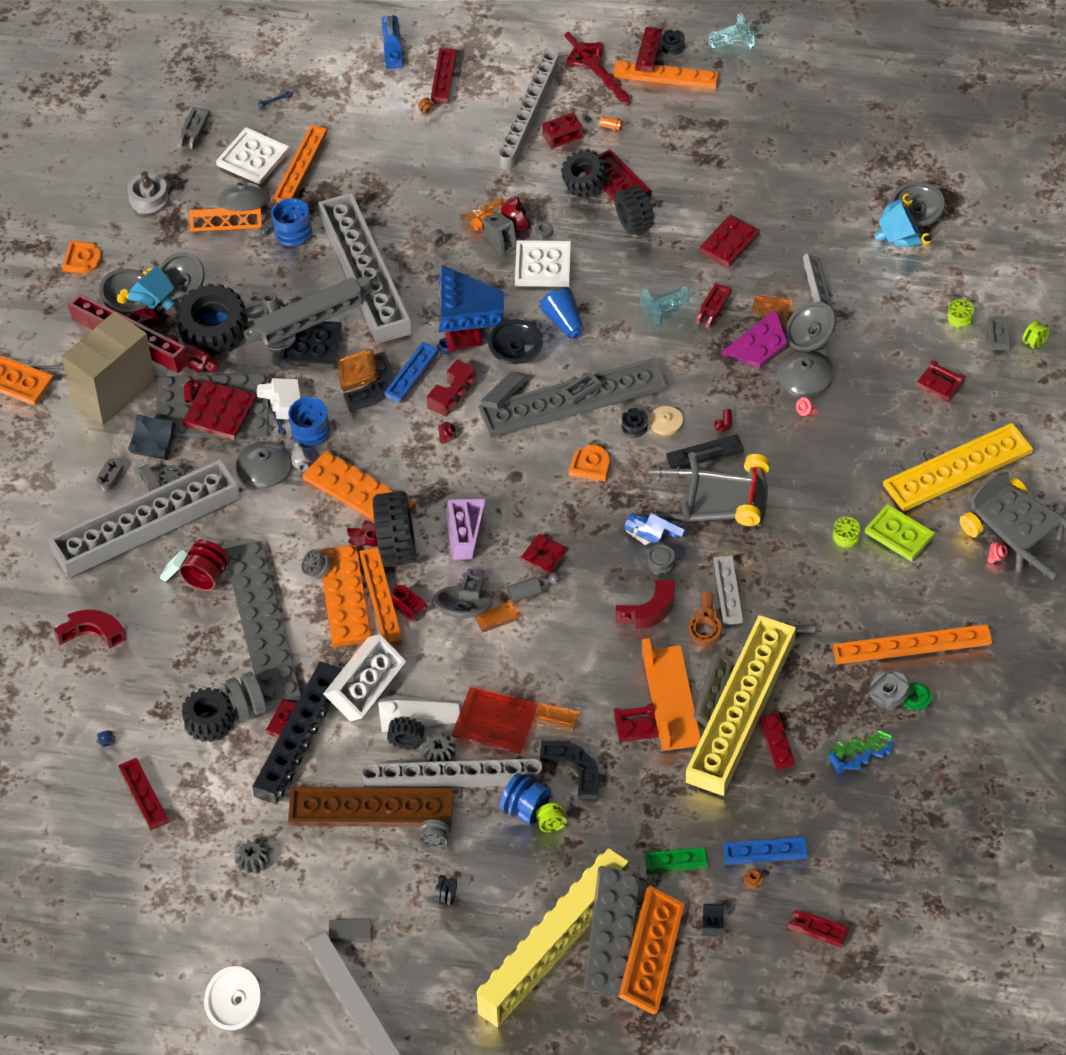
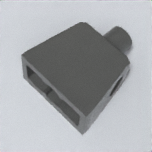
[482,212,517,256]

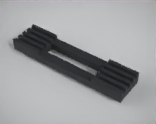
[666,434,744,469]

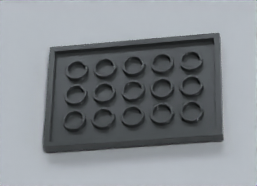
[156,374,270,439]

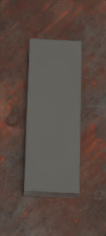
[481,372,526,409]

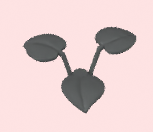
[245,293,296,350]

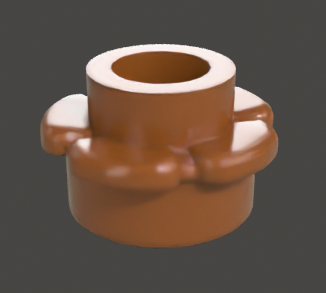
[418,98,434,114]
[743,869,764,889]

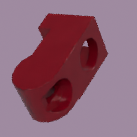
[124,307,159,329]

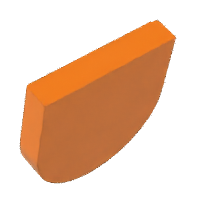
[62,240,102,273]
[569,445,610,481]

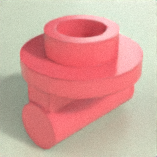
[796,397,818,416]
[988,542,1008,563]

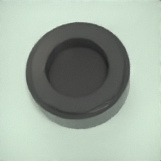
[535,222,553,239]

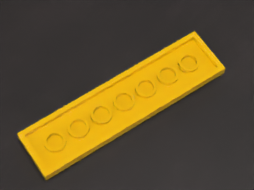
[883,423,1033,512]

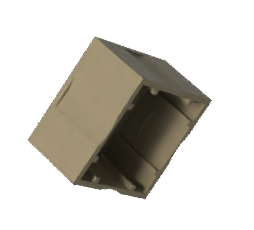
[62,312,155,425]

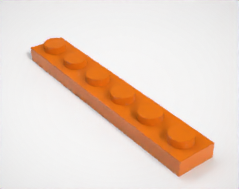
[613,61,718,89]
[272,125,327,204]
[359,547,403,646]

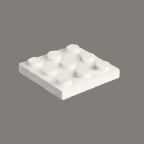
[216,127,290,185]
[515,240,571,287]

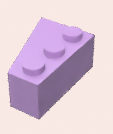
[445,499,485,560]

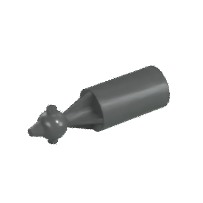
[506,573,564,603]

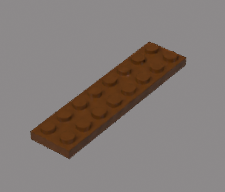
[288,787,453,827]

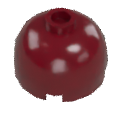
[500,196,531,232]

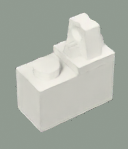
[256,378,300,419]

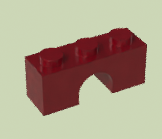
[426,359,477,417]

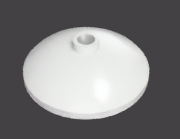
[204,966,262,1030]

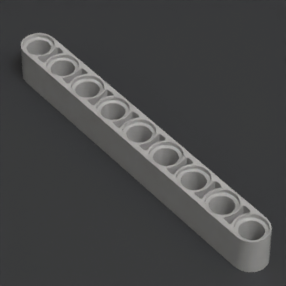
[499,50,558,170]
[362,759,542,788]
[305,931,400,1055]

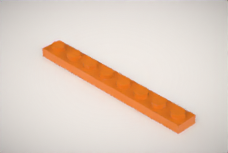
[832,624,992,665]

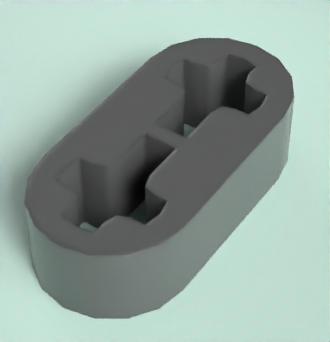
[96,458,123,491]
[138,464,161,492]

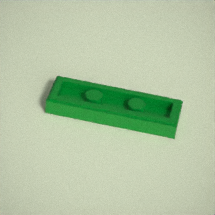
[644,847,708,874]

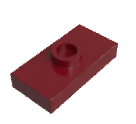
[266,699,296,738]

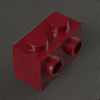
[542,112,583,149]

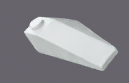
[377,695,461,732]

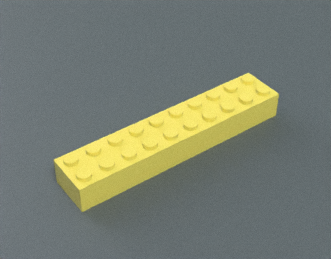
[686,615,796,796]
[477,848,628,1028]

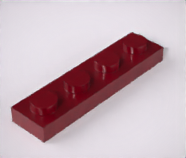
[635,27,662,73]
[430,48,457,104]
[118,757,169,831]

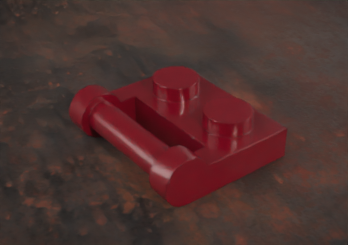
[916,360,966,402]
[613,703,659,743]

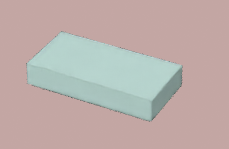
[160,550,188,582]

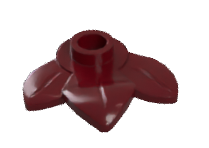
[347,520,378,547]

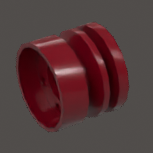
[179,539,230,591]

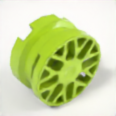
[947,299,974,328]
[1022,320,1050,350]
[833,517,860,547]
[536,803,567,832]

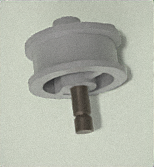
[127,171,168,214]

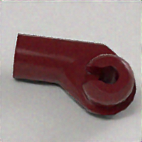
[183,379,200,403]
[713,409,732,432]

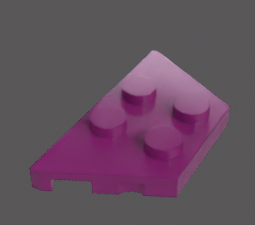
[722,310,787,368]

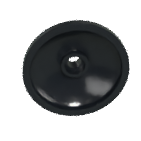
[488,319,543,364]

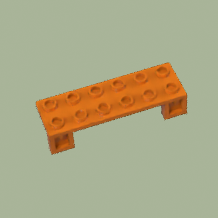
[642,638,701,751]

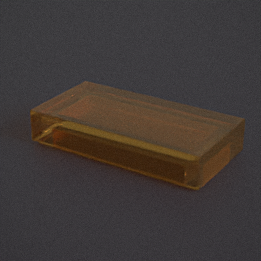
[475,601,518,633]
[535,703,579,732]

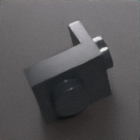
[702,904,724,936]

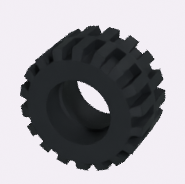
[561,149,609,198]
[615,185,654,235]
[182,687,234,742]

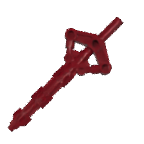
[564,32,631,105]

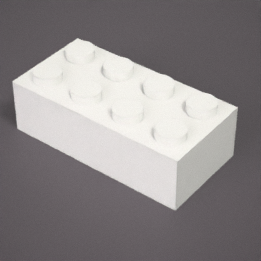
[323,634,406,721]

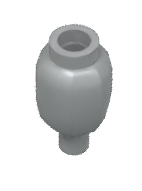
[291,442,311,472]

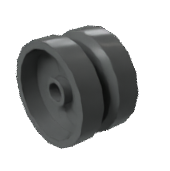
[224,671,266,722]

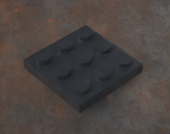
[279,321,342,369]

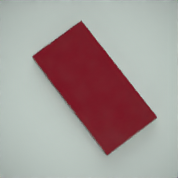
[585,149,652,202]

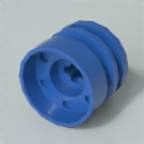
[271,198,312,246]
[288,397,330,447]
[500,773,551,826]

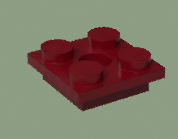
[520,534,568,574]

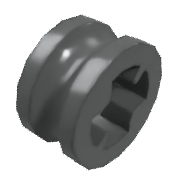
[429,229,447,247]

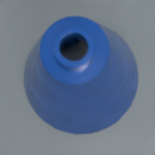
[539,287,584,339]

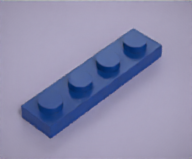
[384,342,439,403]
[723,837,807,865]

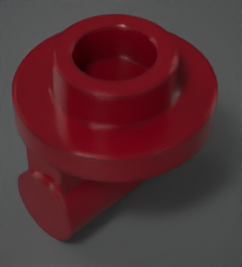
[438,422,456,444]

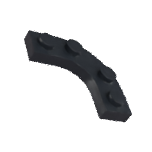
[343,351,393,412]
[540,741,599,799]

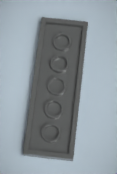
[583,866,640,998]

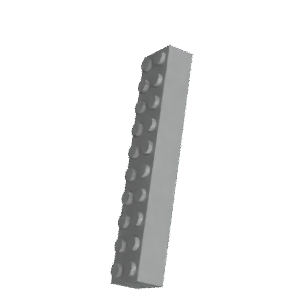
[318,193,411,344]
[49,459,240,578]

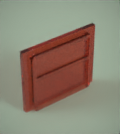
[451,687,538,754]

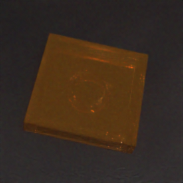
[338,348,377,392]

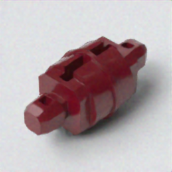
[184,344,219,373]

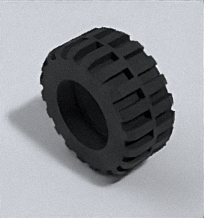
[176,284,248,355]
[373,491,416,567]

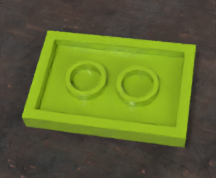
[865,504,935,561]

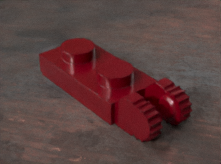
[695,283,732,328]
[787,910,849,948]

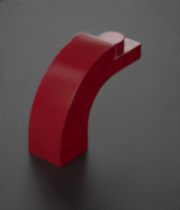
[616,580,675,629]
[54,609,126,649]

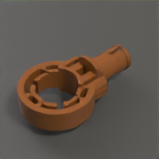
[688,592,722,646]

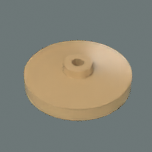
[649,406,683,435]

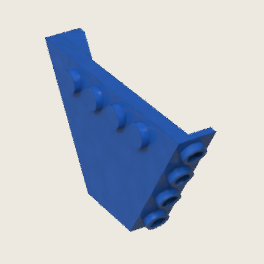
[438,265,504,333]

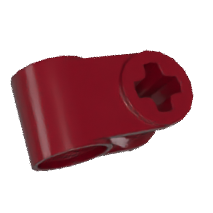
[392,585,428,622]

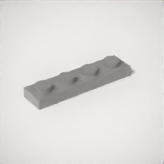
[803,253,833,310]
[713,556,743,625]

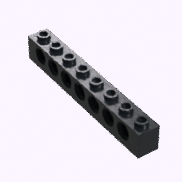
[252,661,342,805]

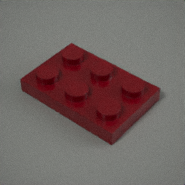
[699,214,760,267]

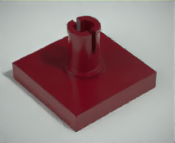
[444,328,483,352]

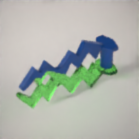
[826,731,893,774]

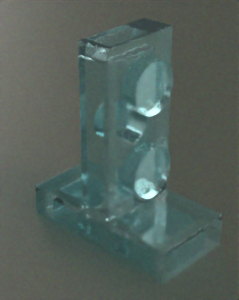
[708,13,754,50]
[640,286,689,328]

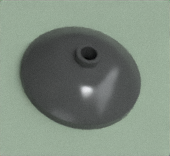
[217,182,270,211]
[891,182,945,227]
[159,252,205,305]
[99,269,148,314]
[785,302,836,352]
[777,351,833,396]
[236,441,292,488]
[434,585,492,619]

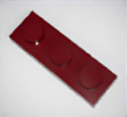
[759,713,795,770]

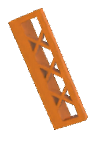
[189,207,262,232]

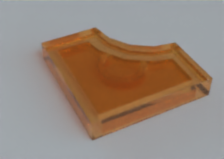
[460,197,505,221]
[752,295,791,332]

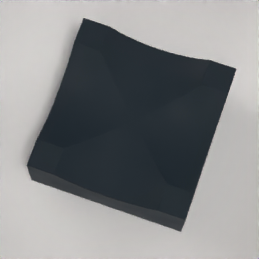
[128,414,176,460]

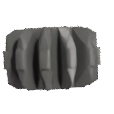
[422,733,456,762]
[234,839,269,874]

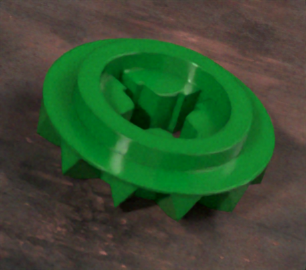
[902,683,932,711]

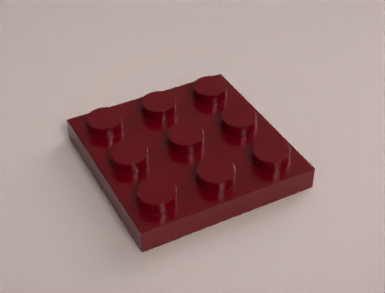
[182,380,257,440]

